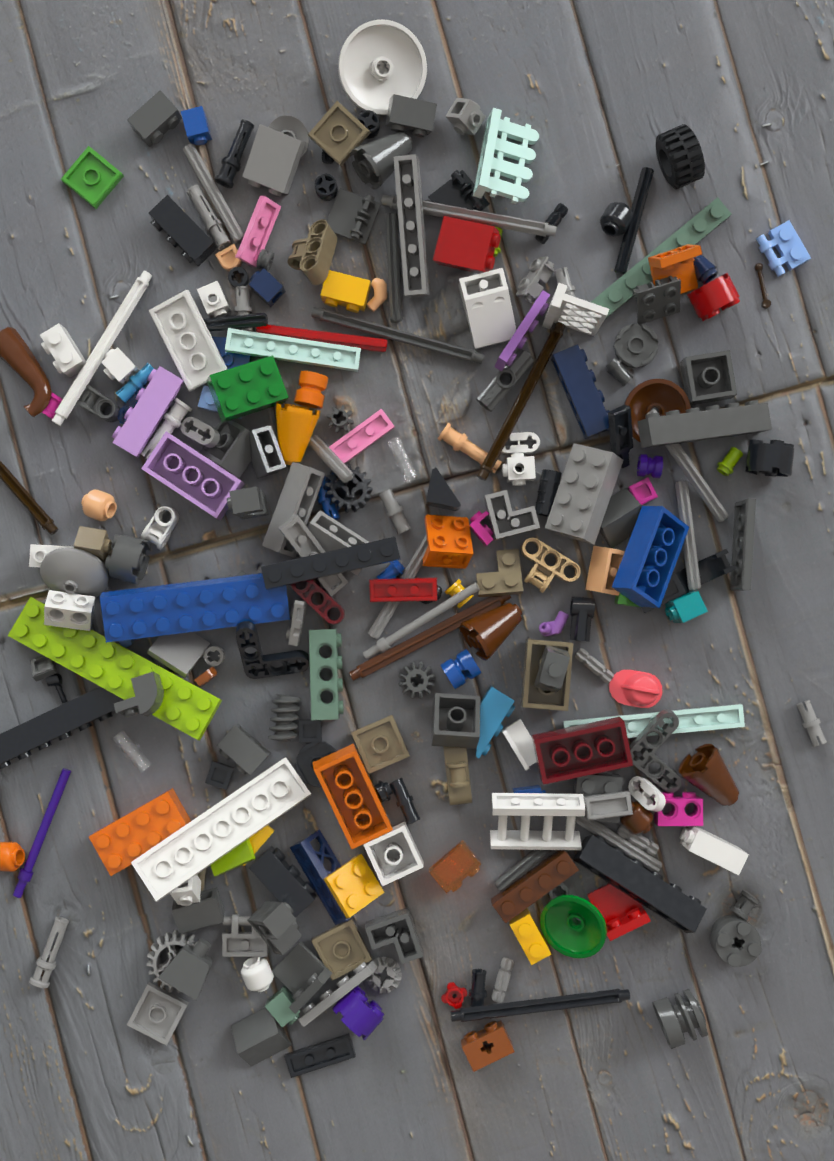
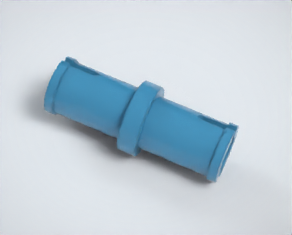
[116,362,154,403]

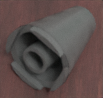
[350,131,413,189]

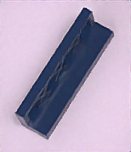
[290,829,363,925]

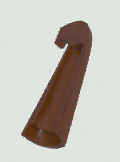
[0,327,51,417]

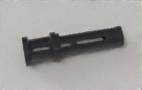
[214,119,254,188]

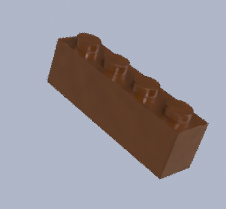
[491,850,579,924]

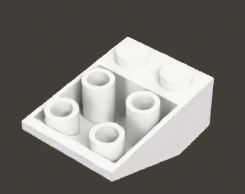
[458,268,516,349]

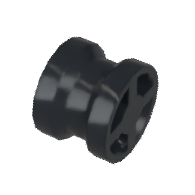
[358,110,380,139]
[315,173,338,201]

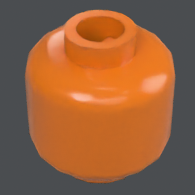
[0,842,25,872]

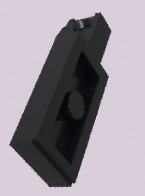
[608,405,633,468]

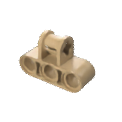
[521,538,580,593]

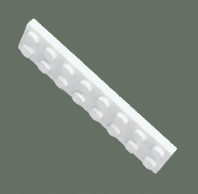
[131,757,311,902]

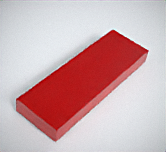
[369,577,438,602]

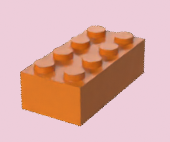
[312,743,393,849]
[89,788,191,876]

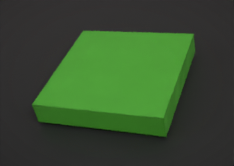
[60,146,124,209]

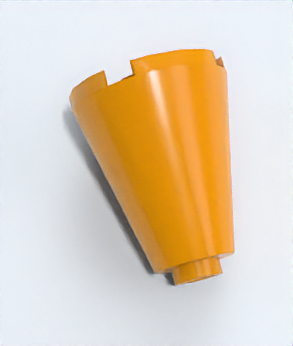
[276,403,320,465]

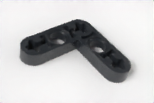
[236,621,309,679]

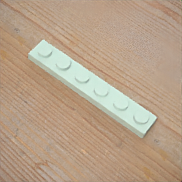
[225,328,361,372]

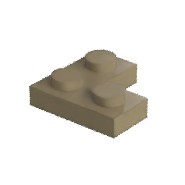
[476,549,523,597]

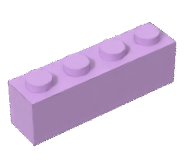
[112,366,184,458]

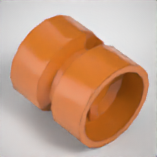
[294,371,329,409]

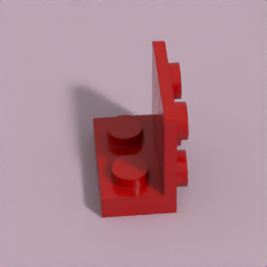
[587,883,651,941]

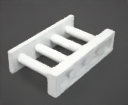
[490,793,585,850]

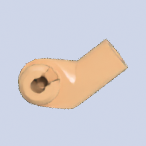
[366,278,387,312]

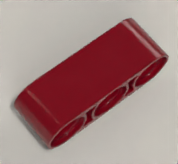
[291,580,345,624]

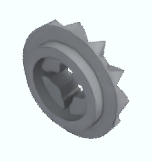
[366,957,402,994]

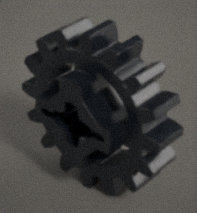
[323,464,373,513]

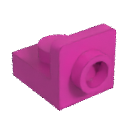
[469,511,494,547]

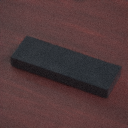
[284,1033,356,1078]

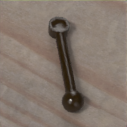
[754,263,771,309]

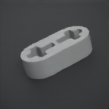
[181,417,220,448]

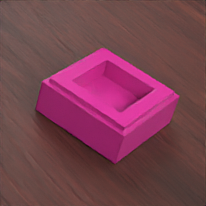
[627,477,658,505]

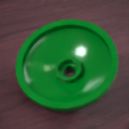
[540,895,607,958]

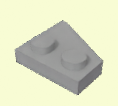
[286,600,308,646]

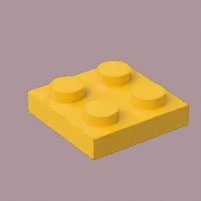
[323,854,384,918]

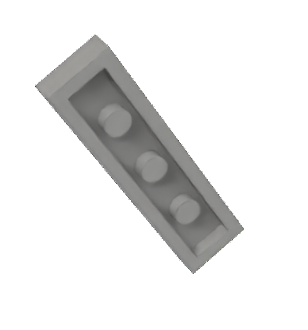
[278,514,348,597]
[298,960,378,1027]

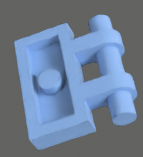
[756,220,811,277]

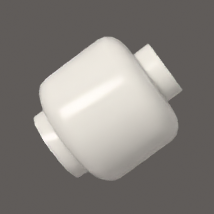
[241,957,274,992]

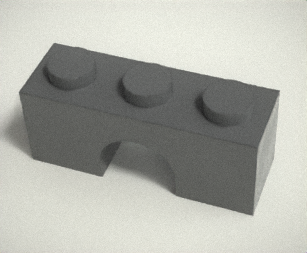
[227,486,269,520]

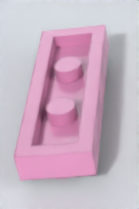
[236,196,281,268]
[329,409,395,464]

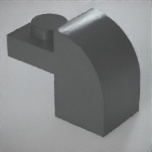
[114,672,164,717]

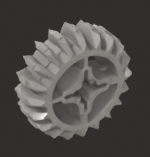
[147,930,198,993]

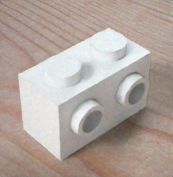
[40,323,86,378]

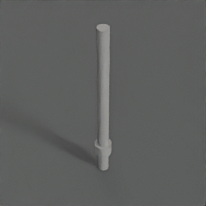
[363,582,480,660]

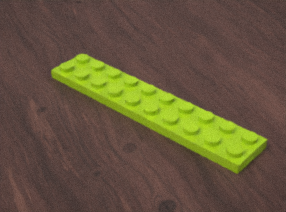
[8,597,222,741]

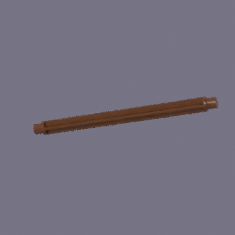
[349,595,511,681]

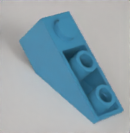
[475,685,515,758]

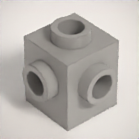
[445,98,486,135]

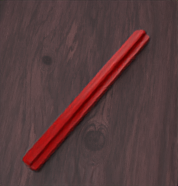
[256,325,387,352]

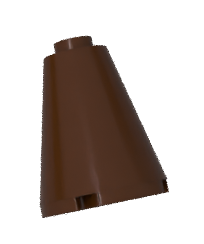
[459,603,522,661]
[679,744,739,806]

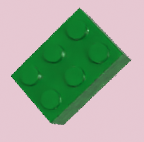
[207,355,289,423]

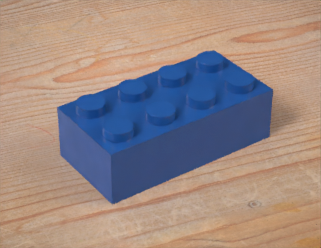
[612,506,689,608]

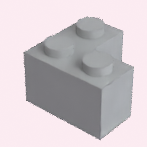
[484,490,540,541]

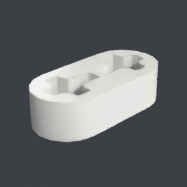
[501,432,540,455]
[628,776,666,812]

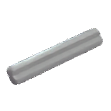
[308,435,353,483]

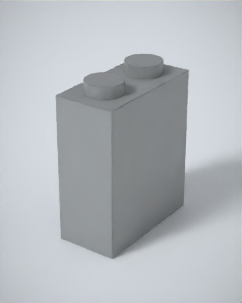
[242,124,306,196]

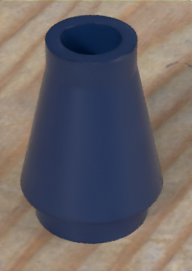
[693,255,718,284]

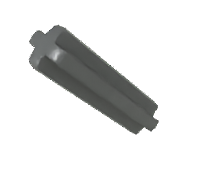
[495,850,551,892]

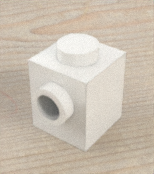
[197,281,231,318]
[101,347,140,385]
[170,875,201,906]

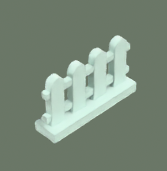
[473,108,539,204]

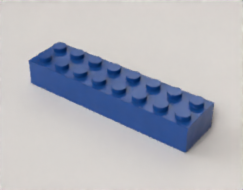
[100,573,290,643]

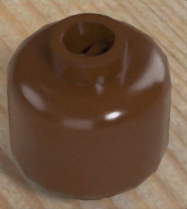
[620,801,653,835]

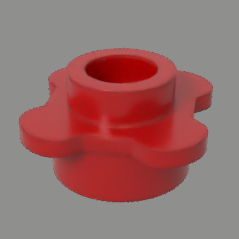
[441,982,468,1009]

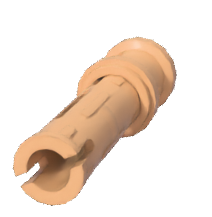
[438,423,502,474]

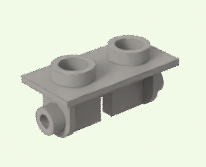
[516,256,554,304]

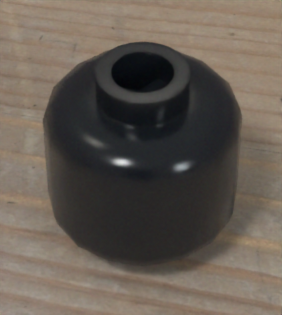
[600,202,633,237]

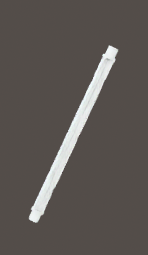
[52,271,152,426]

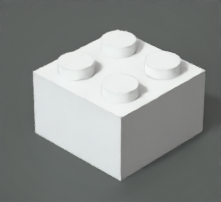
[363,821,424,886]

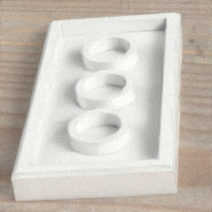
[149,290,227,391]

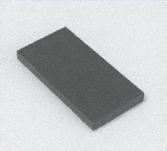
[730,498,756,591]

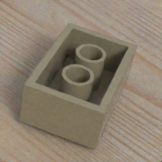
[521,639,573,711]

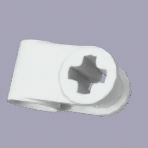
[141,506,179,550]

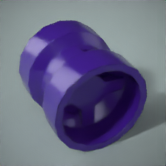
[637,454,663,478]

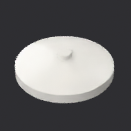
[338,20,427,115]

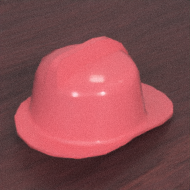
[609,670,662,708]

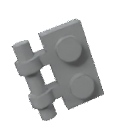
[222,914,268,957]

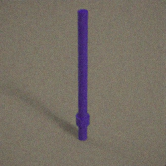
[13,768,71,898]

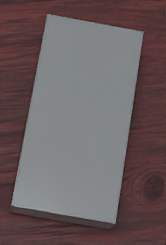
[584,791,633,821]

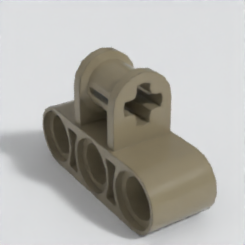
[287,219,338,285]
[443,746,472,806]

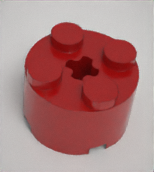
[687,272,740,321]

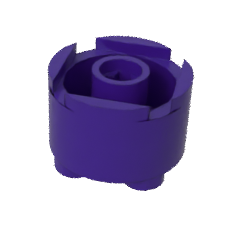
[332,985,385,1040]

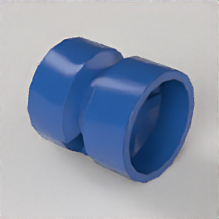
[440,649,482,689]

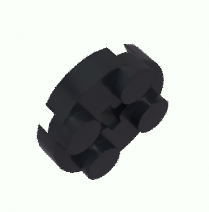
[295,741,337,787]

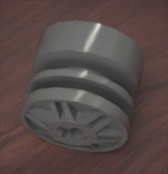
[652,988,708,1049]

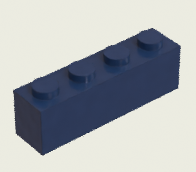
[551,344,609,440]

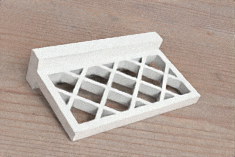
[542,283,609,336]

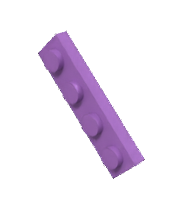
[494,291,550,372]

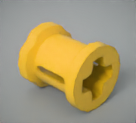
[445,579,474,608]

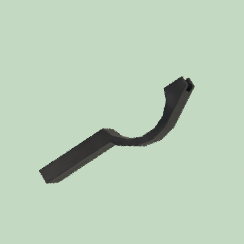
[641,549,737,613]

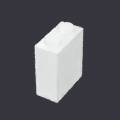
[679,826,749,875]

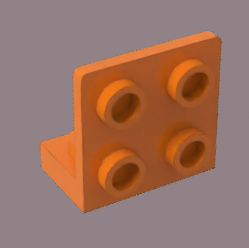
[648,244,702,294]
[422,514,473,569]

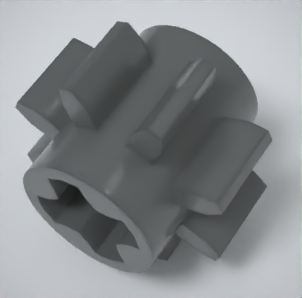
[326,405,354,433]

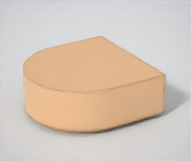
[215,244,242,271]

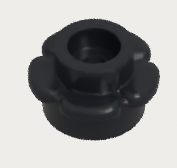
[374,780,393,802]

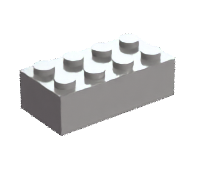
[545,443,623,545]

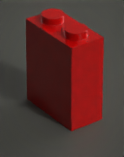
[433,216,501,274]

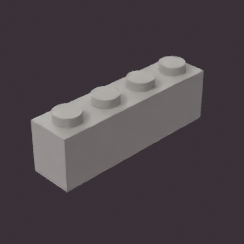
[262,462,325,558]

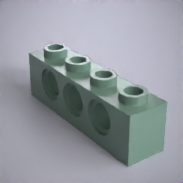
[309,629,344,720]

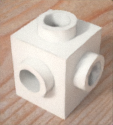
[502,453,536,486]

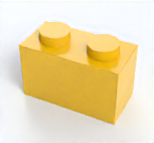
[320,270,371,313]
[509,908,552,965]

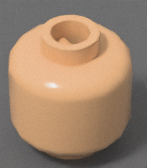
[81,489,117,521]

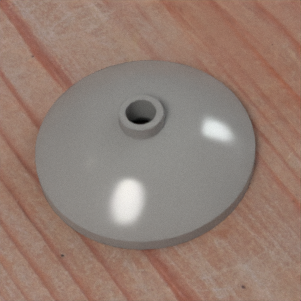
[40,547,109,598]

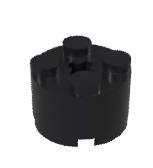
[745,439,794,477]

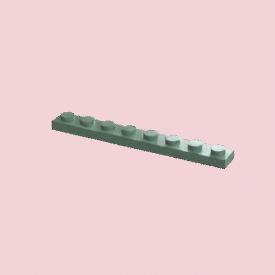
[591,197,732,319]

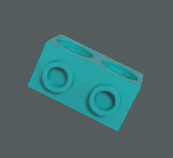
[664,591,708,623]

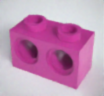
[653,792,703,826]

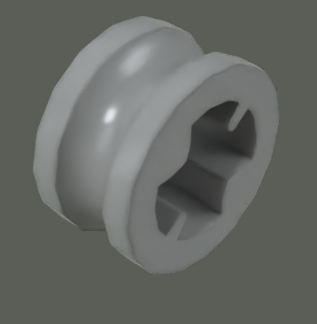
[204,646,225,666]

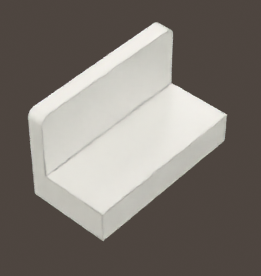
[501,719,537,771]

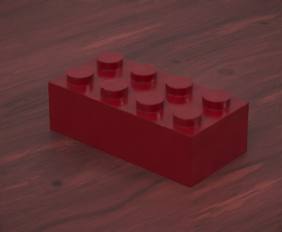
[531,717,633,785]

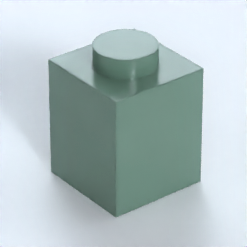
[265,985,301,1027]

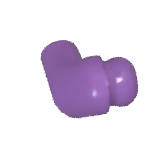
[539,611,569,637]

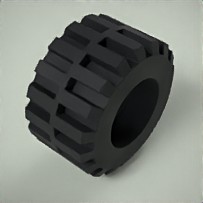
[656,124,705,189]

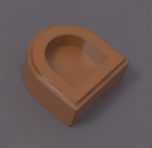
[194,667,218,686]

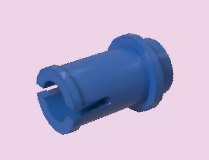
[377,560,405,579]

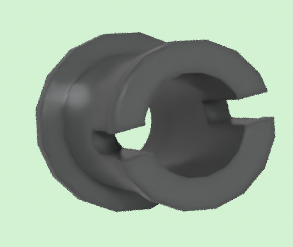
[606,358,633,386]

